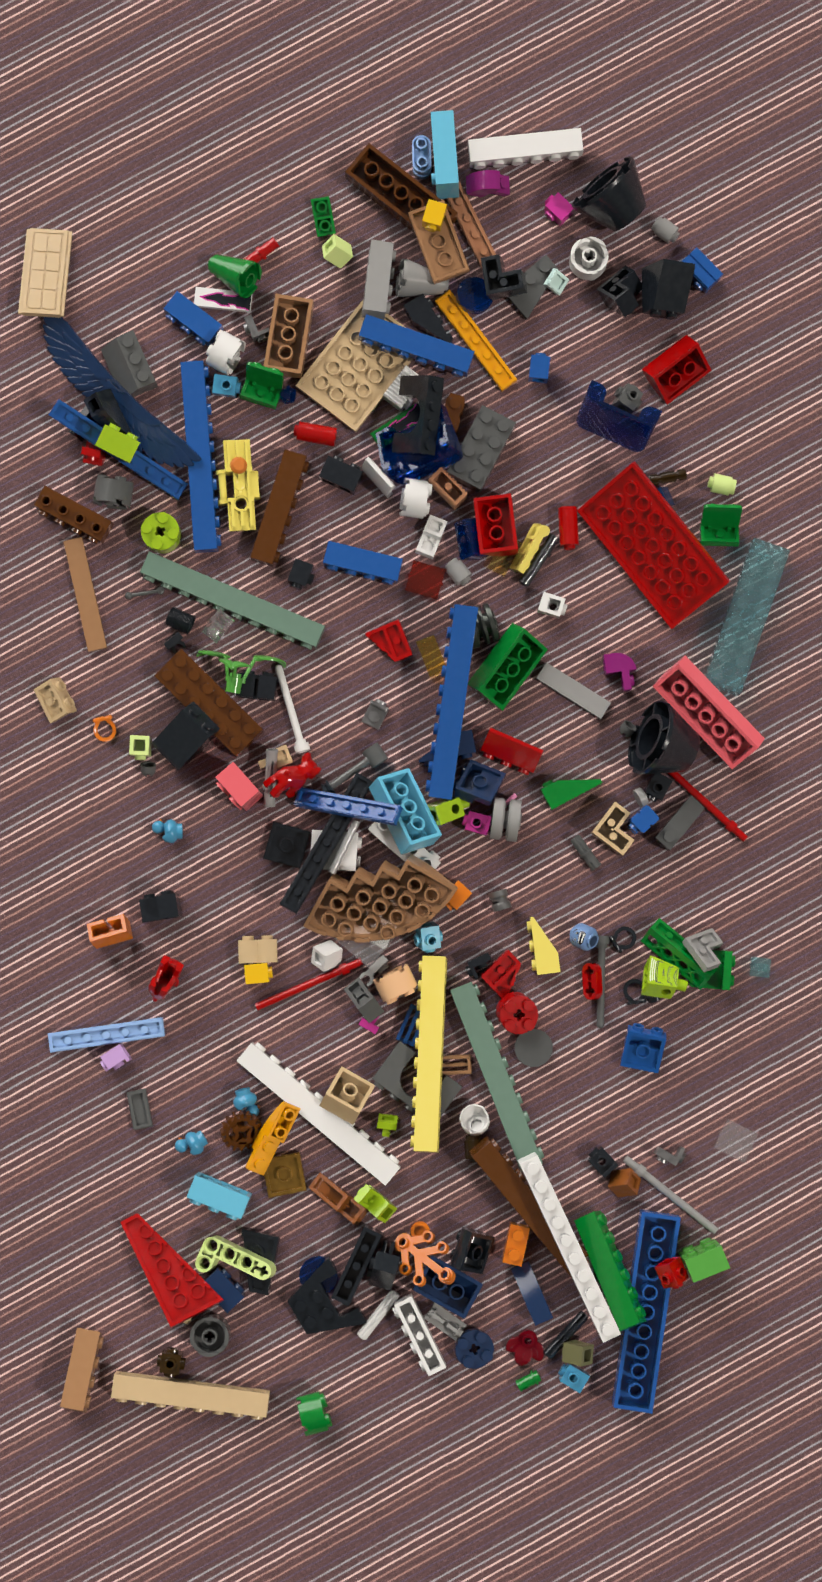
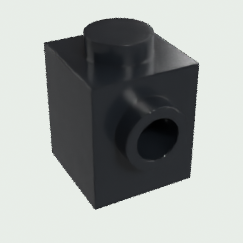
[288,558,315,590]
[644,773,673,803]

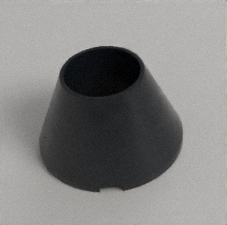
[572,156,646,231]
[628,700,700,775]

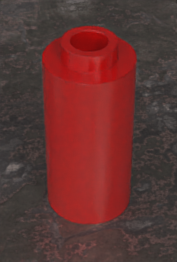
[293,421,337,447]
[558,506,579,550]

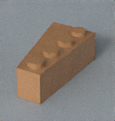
[60,1328,104,1413]

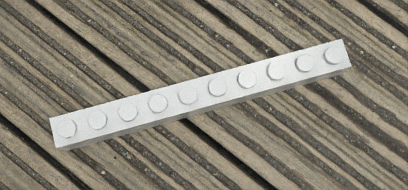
[237,1042,400,1186]
[517,1152,621,1343]

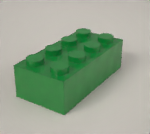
[468,623,548,711]

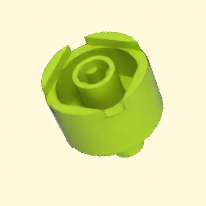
[141,512,181,554]

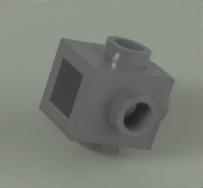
[611,383,644,417]

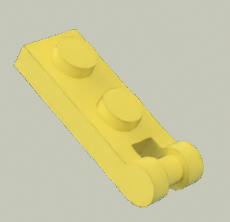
[509,523,550,574]

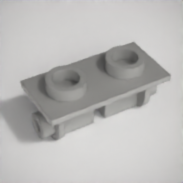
[424,1303,467,1341]

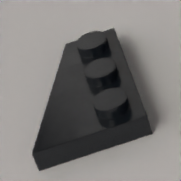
[242,1229,280,1295]

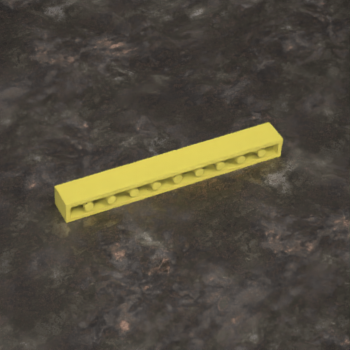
[410,956,447,1153]

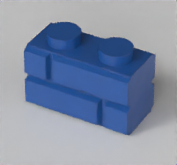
[681,247,723,293]
[627,805,659,835]

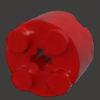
[496,992,538,1034]

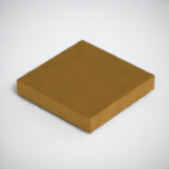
[264,1152,307,1198]

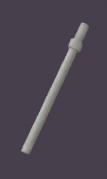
[623,1155,719,1234]

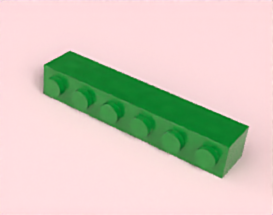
[574,1211,646,1331]

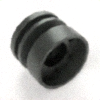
[473,603,499,649]

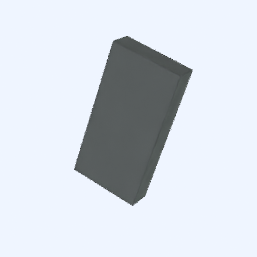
[126,1088,153,1130]

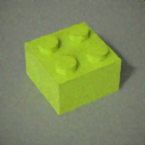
[95,423,140,463]

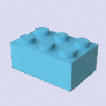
[187,1172,252,1220]

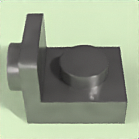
[361,699,389,730]

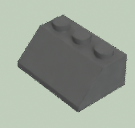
[101,330,158,397]

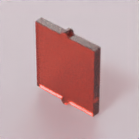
[405,560,446,600]

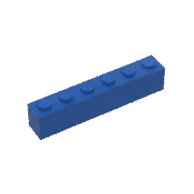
[359,314,475,378]

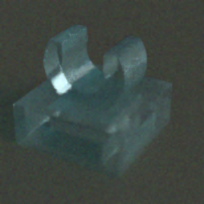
[749,957,771,978]

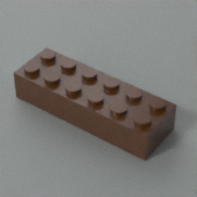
[345,143,458,233]
[154,649,264,758]

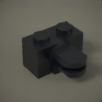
[366,1239,400,1291]

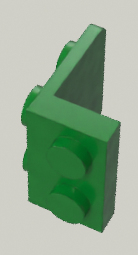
[240,362,284,410]
[700,504,742,547]
[689,950,736,990]

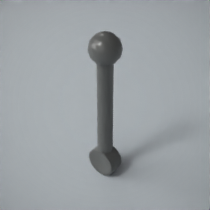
[125,587,165,599]

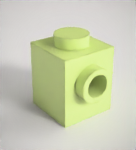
[129,735,152,760]

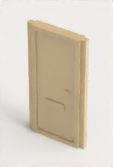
[18,228,73,318]

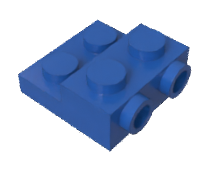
[620,1023,666,1073]

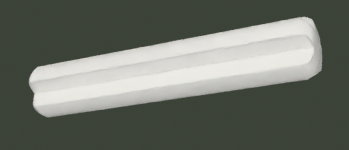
[357,1290,400,1340]

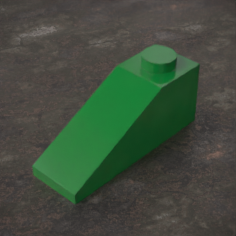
[540,779,603,811]

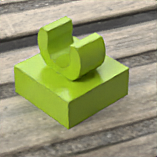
[377,1113,398,1137]

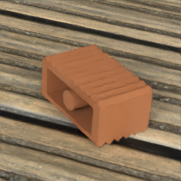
[428,467,467,510]

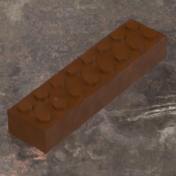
[469,1136,589,1277]

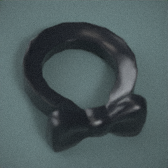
[610,927,636,953]
[623,979,647,1005]

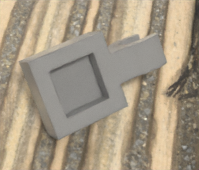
[359,955,389,987]

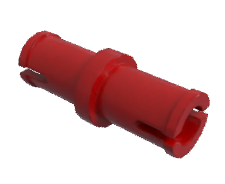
[244,237,280,263]

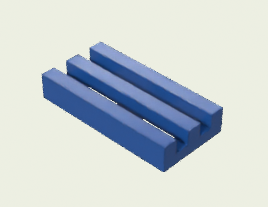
[396,1004,420,1047]

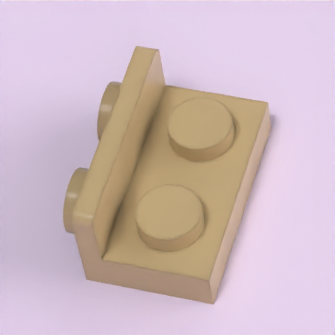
[33,677,77,723]

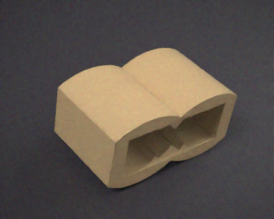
[238,935,278,964]

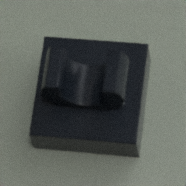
[162,631,186,654]

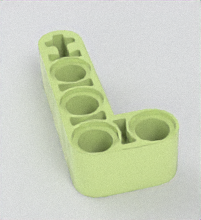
[195,1235,276,1280]

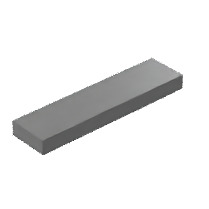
[536,662,611,720]

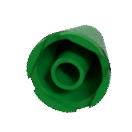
[208,254,262,298]

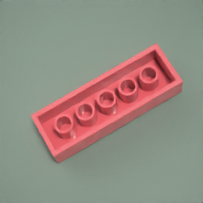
[653,655,765,769]

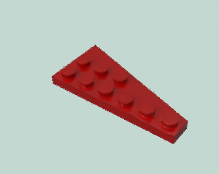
[120,1213,224,1328]

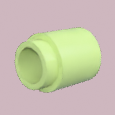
[707,473,737,496]

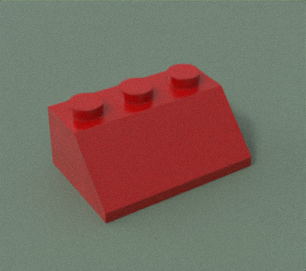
[642,335,712,405]
[473,493,518,557]
[480,727,544,776]

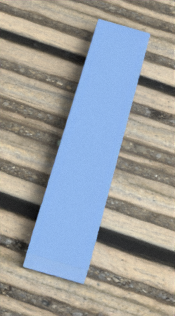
[48,1017,165,1053]

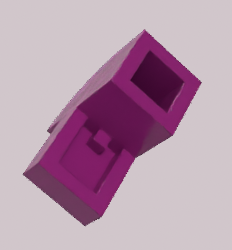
[466,170,510,198]
[602,653,637,692]

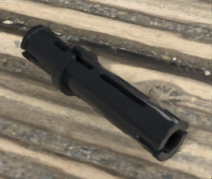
[518,533,560,587]

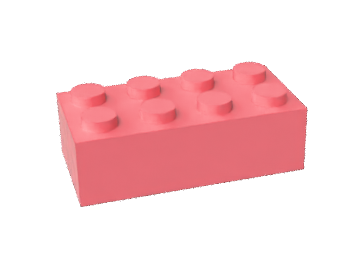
[215,762,263,811]

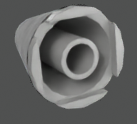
[395,258,449,297]

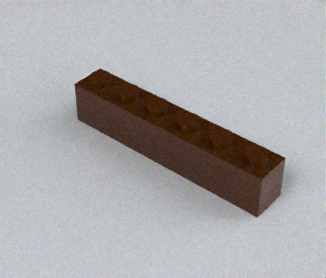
[250,449,310,567]

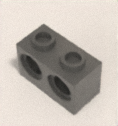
[344,977,384,1023]

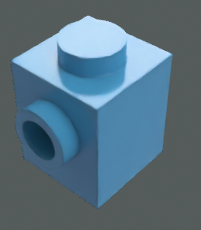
[212,374,241,398]
[558,1363,590,1393]

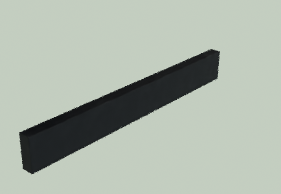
[280,773,373,915]

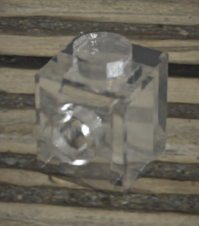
[202,608,235,643]

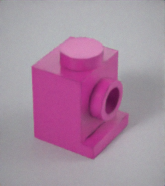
[462,811,492,836]

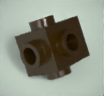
[157,1347,186,1377]

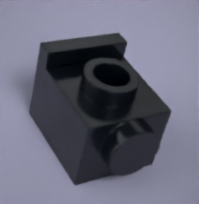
[587,1146,618,1178]

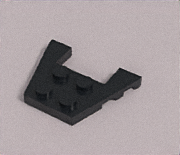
[287,1256,367,1334]

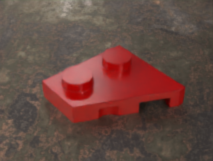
[365,619,413,662]
[480,949,521,999]

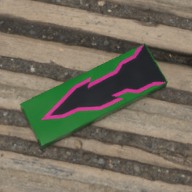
[370,402,420,450]

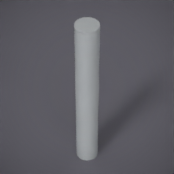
[328,819,360,875]

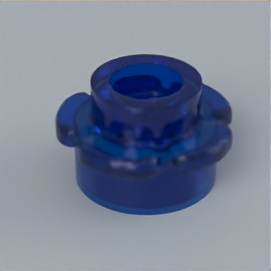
[280,385,296,404]

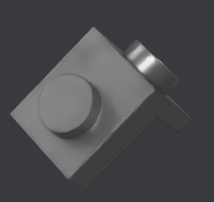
[243,315,270,343]
[654,1146,686,1166]

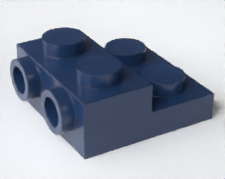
[453,760,506,806]

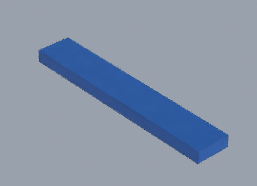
[294,787,403,826]

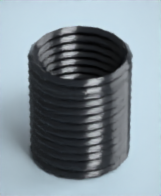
[165,607,196,635]

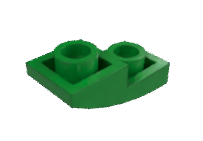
[311,196,336,237]

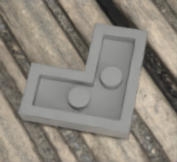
[682,928,723,972]

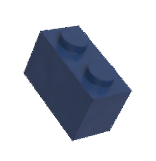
[205,1266,246,1313]

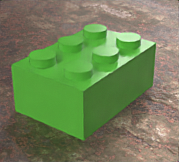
[678,1237,730,1283]

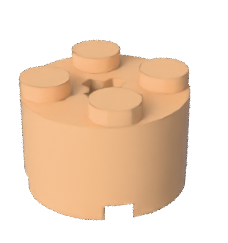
[373,964,418,1005]

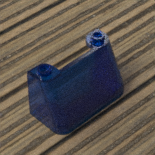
[576,380,662,452]
[375,403,463,485]

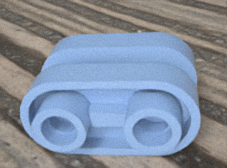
[412,135,432,179]

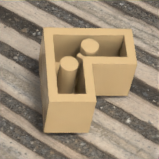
[591,802,634,856]

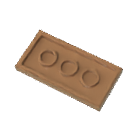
[408,200,470,284]

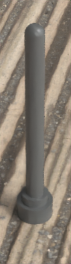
[596,936,610,1028]

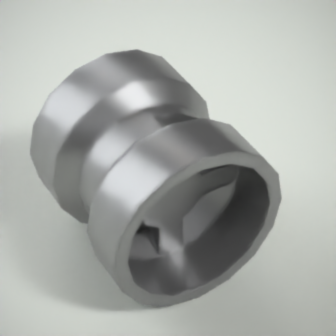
[488,889,512,912]

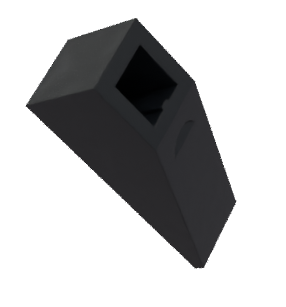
[404,294,453,343]
[84,388,132,435]

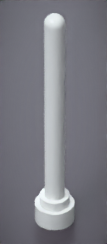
[275,664,311,754]

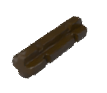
[649,469,687,486]

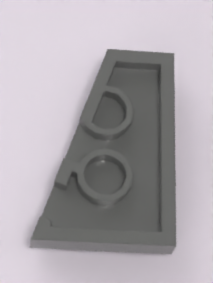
[507,255,558,320]

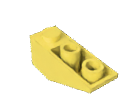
[527,917,560,975]

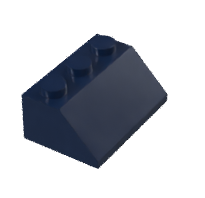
[412,1256,483,1319]

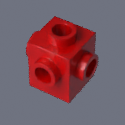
[655,1256,689,1289]

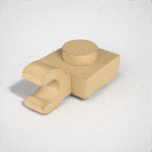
[258,745,293,769]

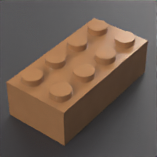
[264,294,314,379]

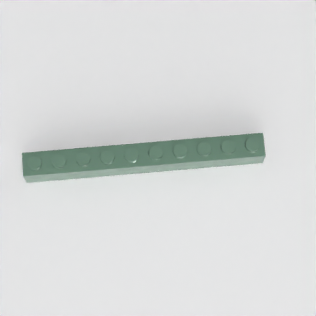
[140,551,325,650]
[450,982,545,1172]

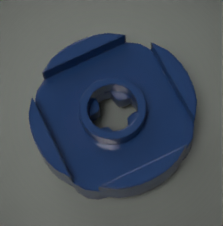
[454,1328,494,1369]

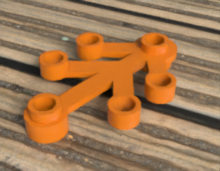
[395,1231,456,1287]

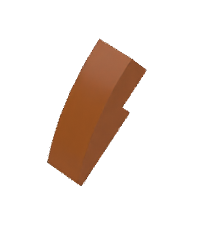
[308,1172,369,1225]

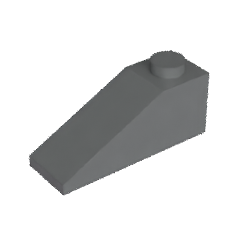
[653,795,705,851]

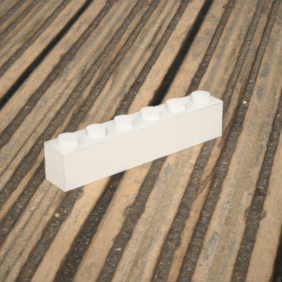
[468,128,583,170]

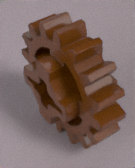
[220,1110,262,1151]

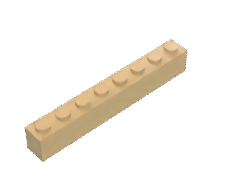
[111,1371,270,1420]

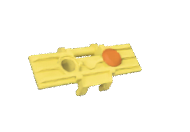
[216,439,260,531]

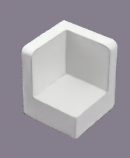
[311,940,343,972]

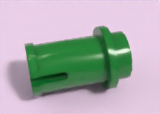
[516,1370,542,1392]

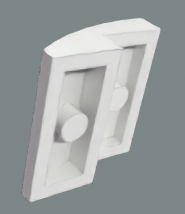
[362,457,396,498]

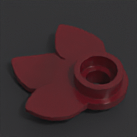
[506,1329,544,1366]

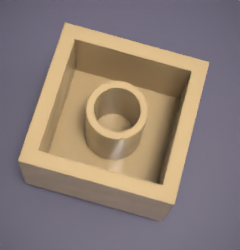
[319,1066,375,1125]

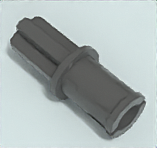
[571,835,601,871]

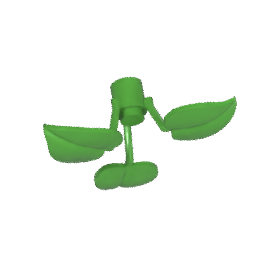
[196,650,286,694]

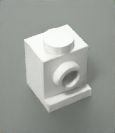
[537,592,567,619]

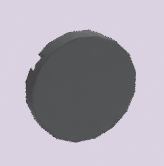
[514,1029,553,1067]

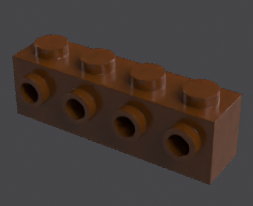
[34,485,114,544]

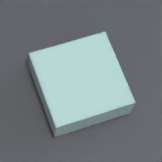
[544,268,569,295]

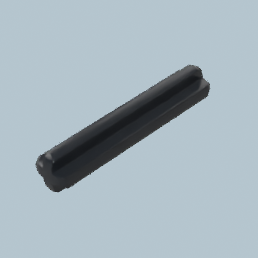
[544,1311,589,1359]

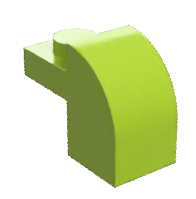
[354,1184,397,1223]

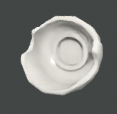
[459,1104,490,1136]

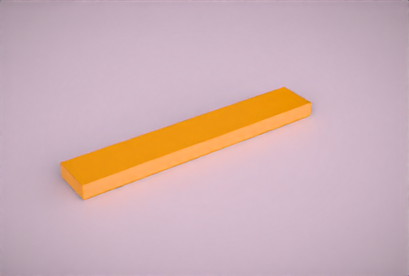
[435,290,517,392]

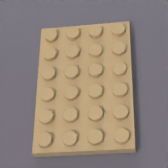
[296,300,413,433]

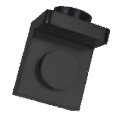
[465,952,491,980]

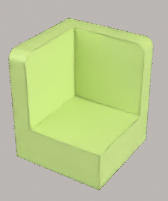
[322,234,353,268]

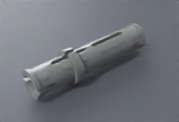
[263,748,278,807]

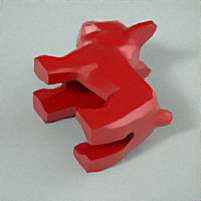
[263,752,322,798]
[148,955,184,1002]

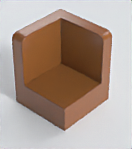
[608,1168,641,1197]

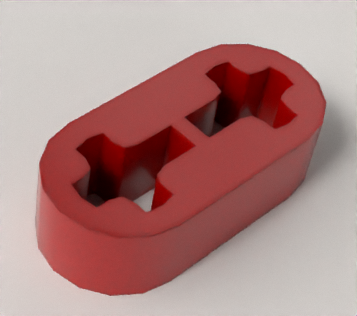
[582,963,603,1000]

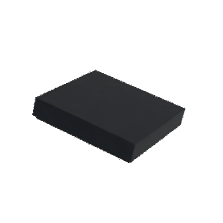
[263,822,310,869]

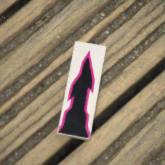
[194,287,253,313]

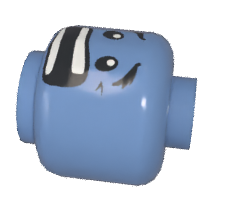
[569,923,599,951]

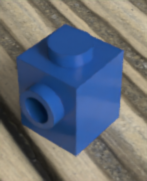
[528,353,550,384]

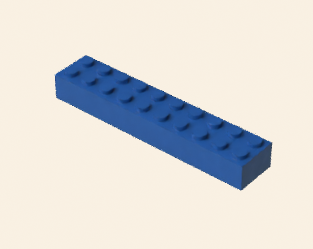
[612,1209,681,1414]

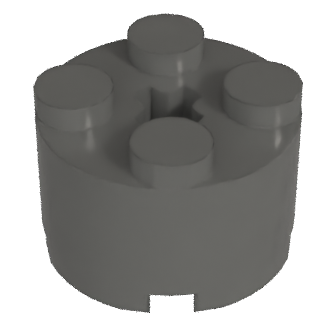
[92,474,134,510]
[190,1314,231,1357]

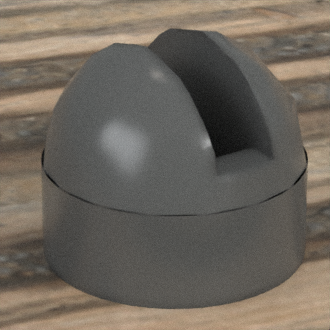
[620,720,637,737]
[140,761,156,777]

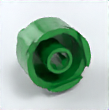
[296,1391,333,1436]

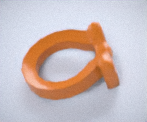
[92,715,116,742]

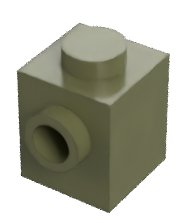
[562,1340,594,1367]

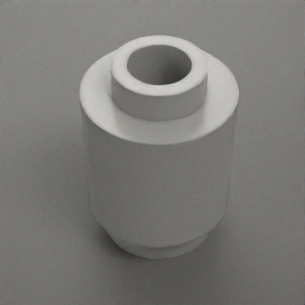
[651,216,680,244]
[445,558,472,586]

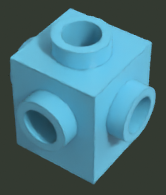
[414,921,443,953]

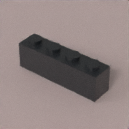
[331,1224,384,1306]

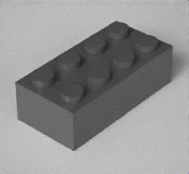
[447,405,516,493]

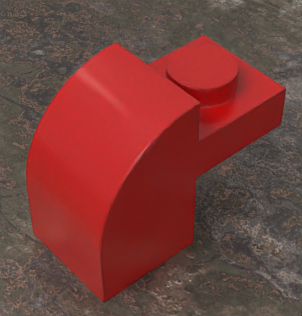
[81,441,107,466]

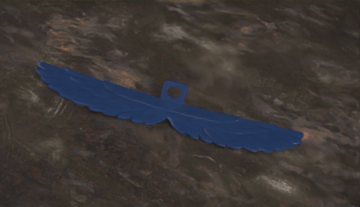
[43,317,202,468]

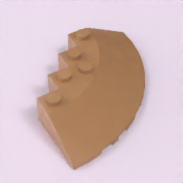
[303,854,458,943]

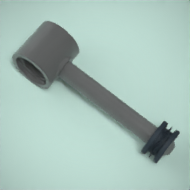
[321,742,388,793]

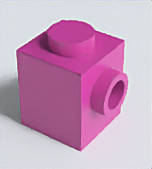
[544,192,574,226]

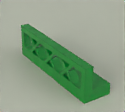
[641,918,719,990]

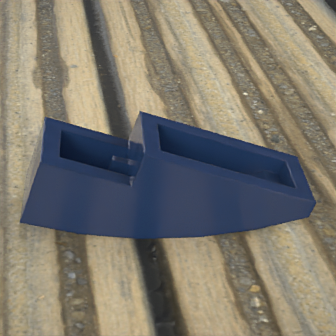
[511,1261,553,1326]

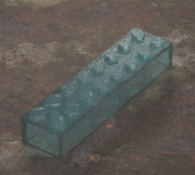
[705,538,790,696]

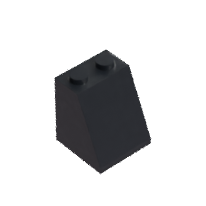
[642,259,695,320]
[151,701,220,771]

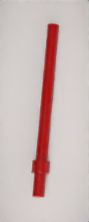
[668,772,748,842]
[255,957,364,1010]

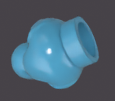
[152,819,183,843]
[233,1087,261,1116]
[175,1130,208,1155]

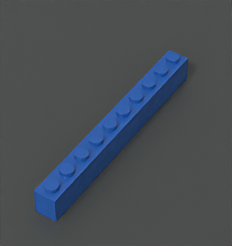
[180,360,222,553]
[425,604,478,800]

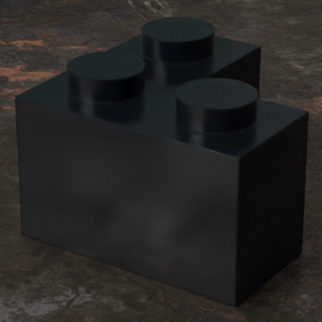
[481,254,527,301]
[597,265,642,317]
[139,890,183,923]

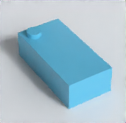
[431,110,459,199]
[369,768,442,855]

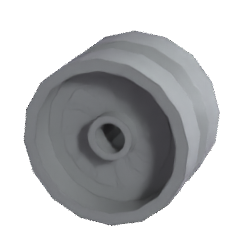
[489,797,522,842]

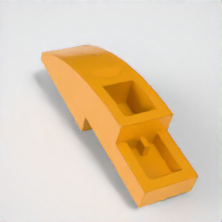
[245,1101,301,1176]

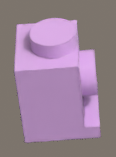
[100,1043,132,1071]

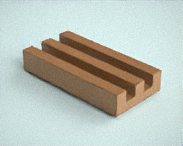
[442,1054,472,1075]

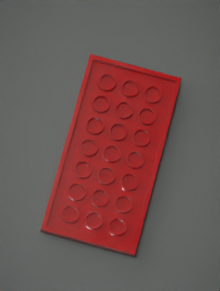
[577,461,731,629]

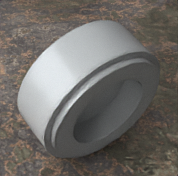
[633,787,649,807]

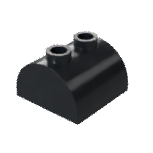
[450,1227,495,1274]

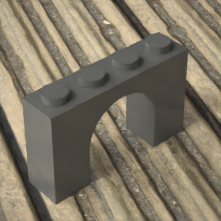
[372,1041,462,1117]

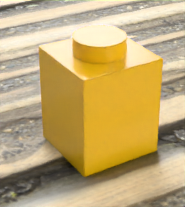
[422,199,447,232]
[244,963,273,984]

